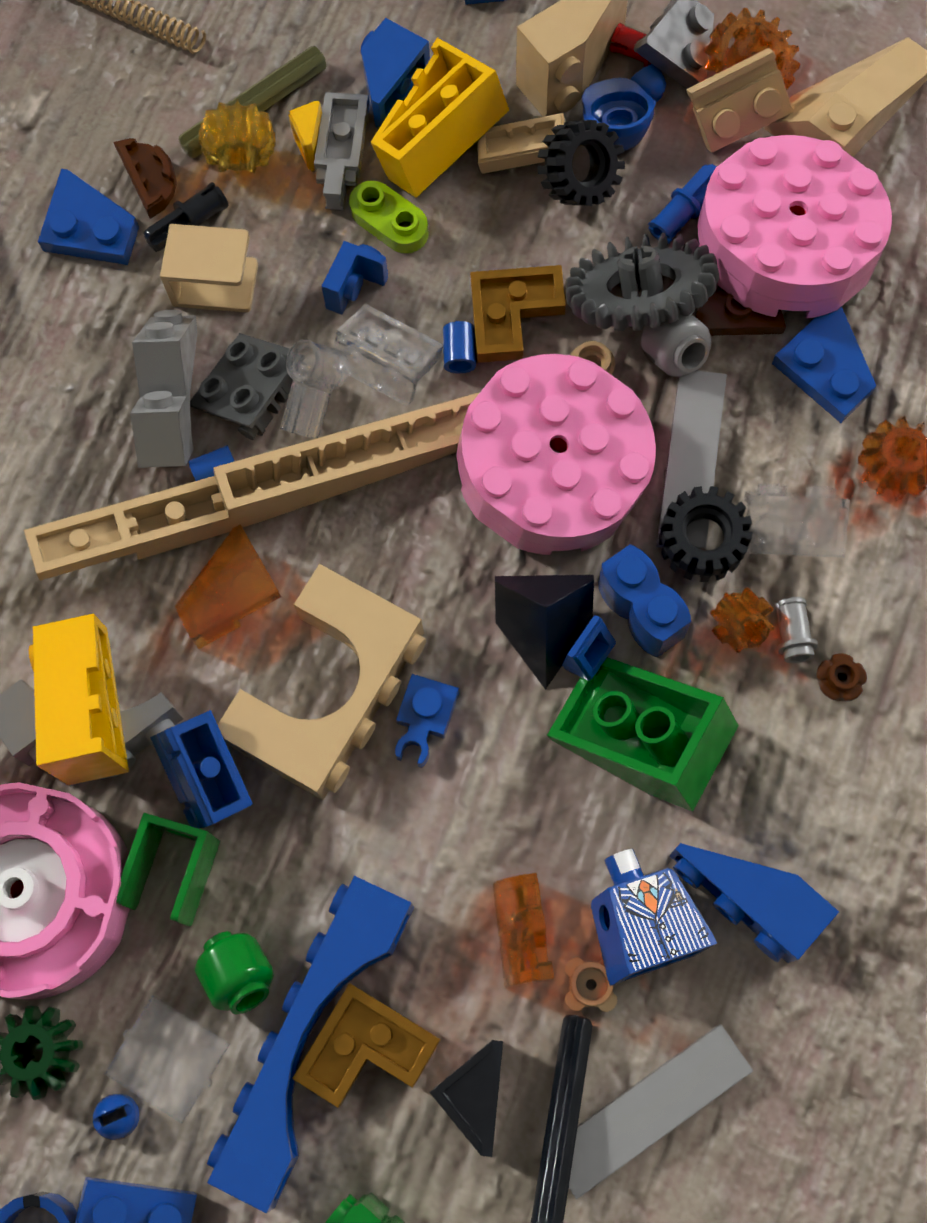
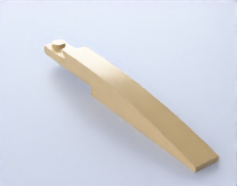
[24,392,480,581]

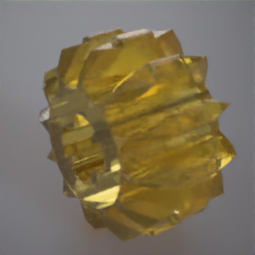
[199,99,276,175]

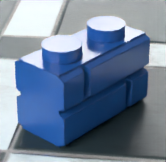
[150,710,253,829]

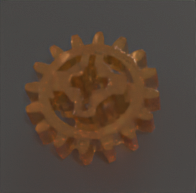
[704,8,800,90]

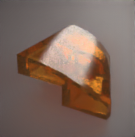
[175,525,281,649]
[493,873,554,989]

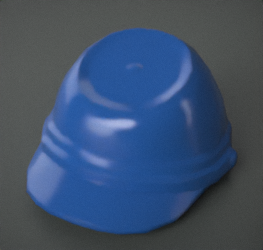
[582,77,656,151]

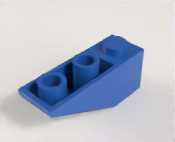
[670,843,839,963]

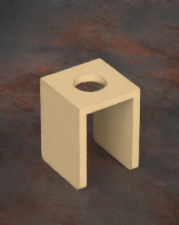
[160,224,258,313]

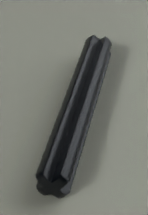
[531,1015,593,1223]

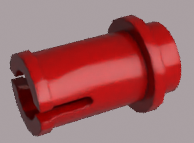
[609,23,651,67]

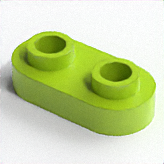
[349,181,429,254]

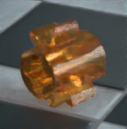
[710,587,775,653]

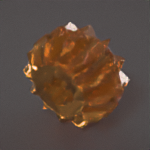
[857,416,927,501]

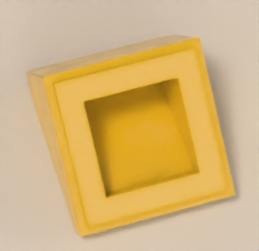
[288,101,322,172]

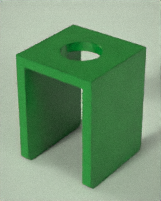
[116,813,220,927]

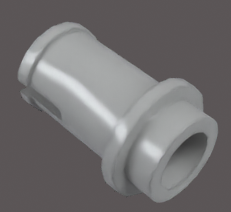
[774,597,818,663]

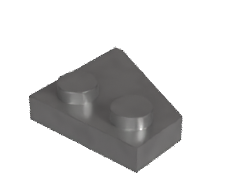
[634,0,714,89]

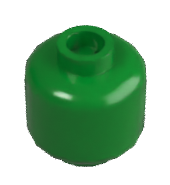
[195,931,274,1015]

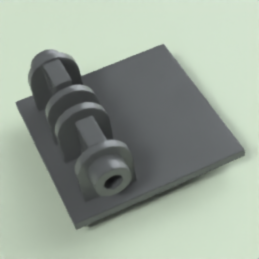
[190,333,305,440]

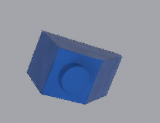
[360,18,430,129]

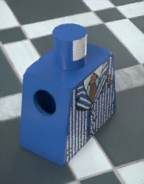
[591,849,717,986]

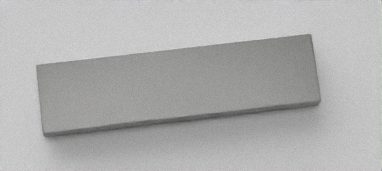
[656,370,727,550]
[569,1024,753,1200]

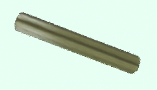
[178,46,327,158]

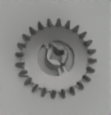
[565,233,720,331]

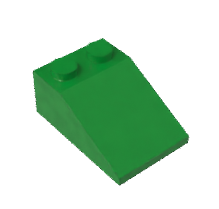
[547,657,739,812]

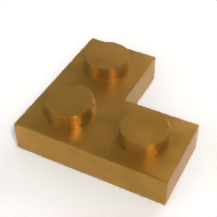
[470,265,566,363]
[292,983,441,1108]

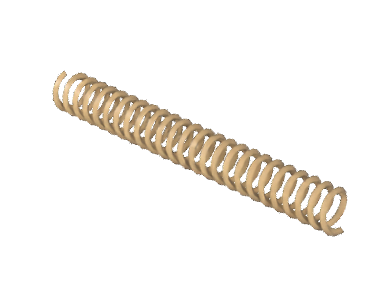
[76,0,206,54]

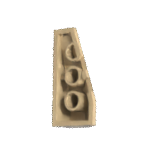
[764,37,927,157]

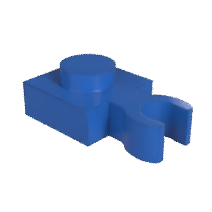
[395,674,459,768]

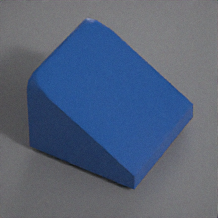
[562,615,616,681]

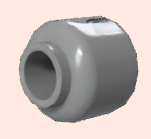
[641,314,712,377]

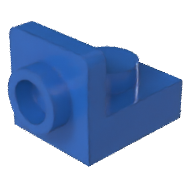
[321,241,388,315]

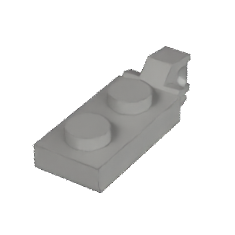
[314,92,370,210]

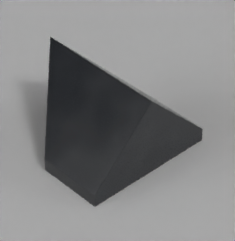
[495,575,594,690]
[429,1040,503,1157]

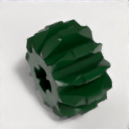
[0,1005,83,1100]

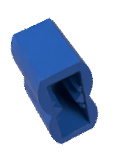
[598,544,692,657]

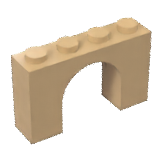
[217,564,426,800]

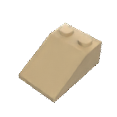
[516,0,628,117]

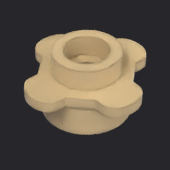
[565,957,617,1012]

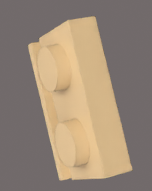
[686,48,793,153]

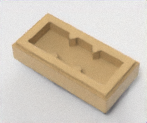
[477,113,566,174]

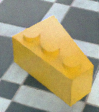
[371,37,510,198]

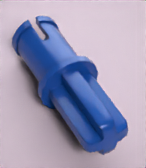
[648,164,717,244]

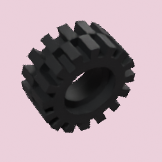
[537,120,625,206]
[659,486,753,582]

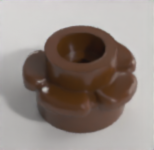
[816,653,867,701]

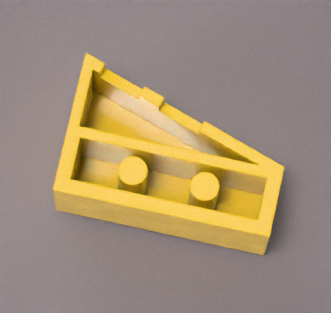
[29,613,129,786]

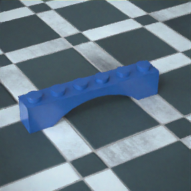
[207,876,414,1213]

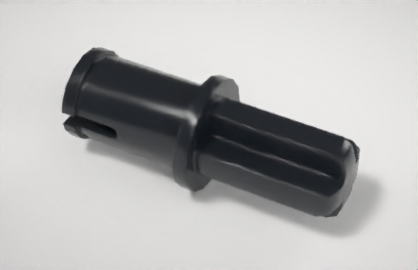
[143,182,229,252]

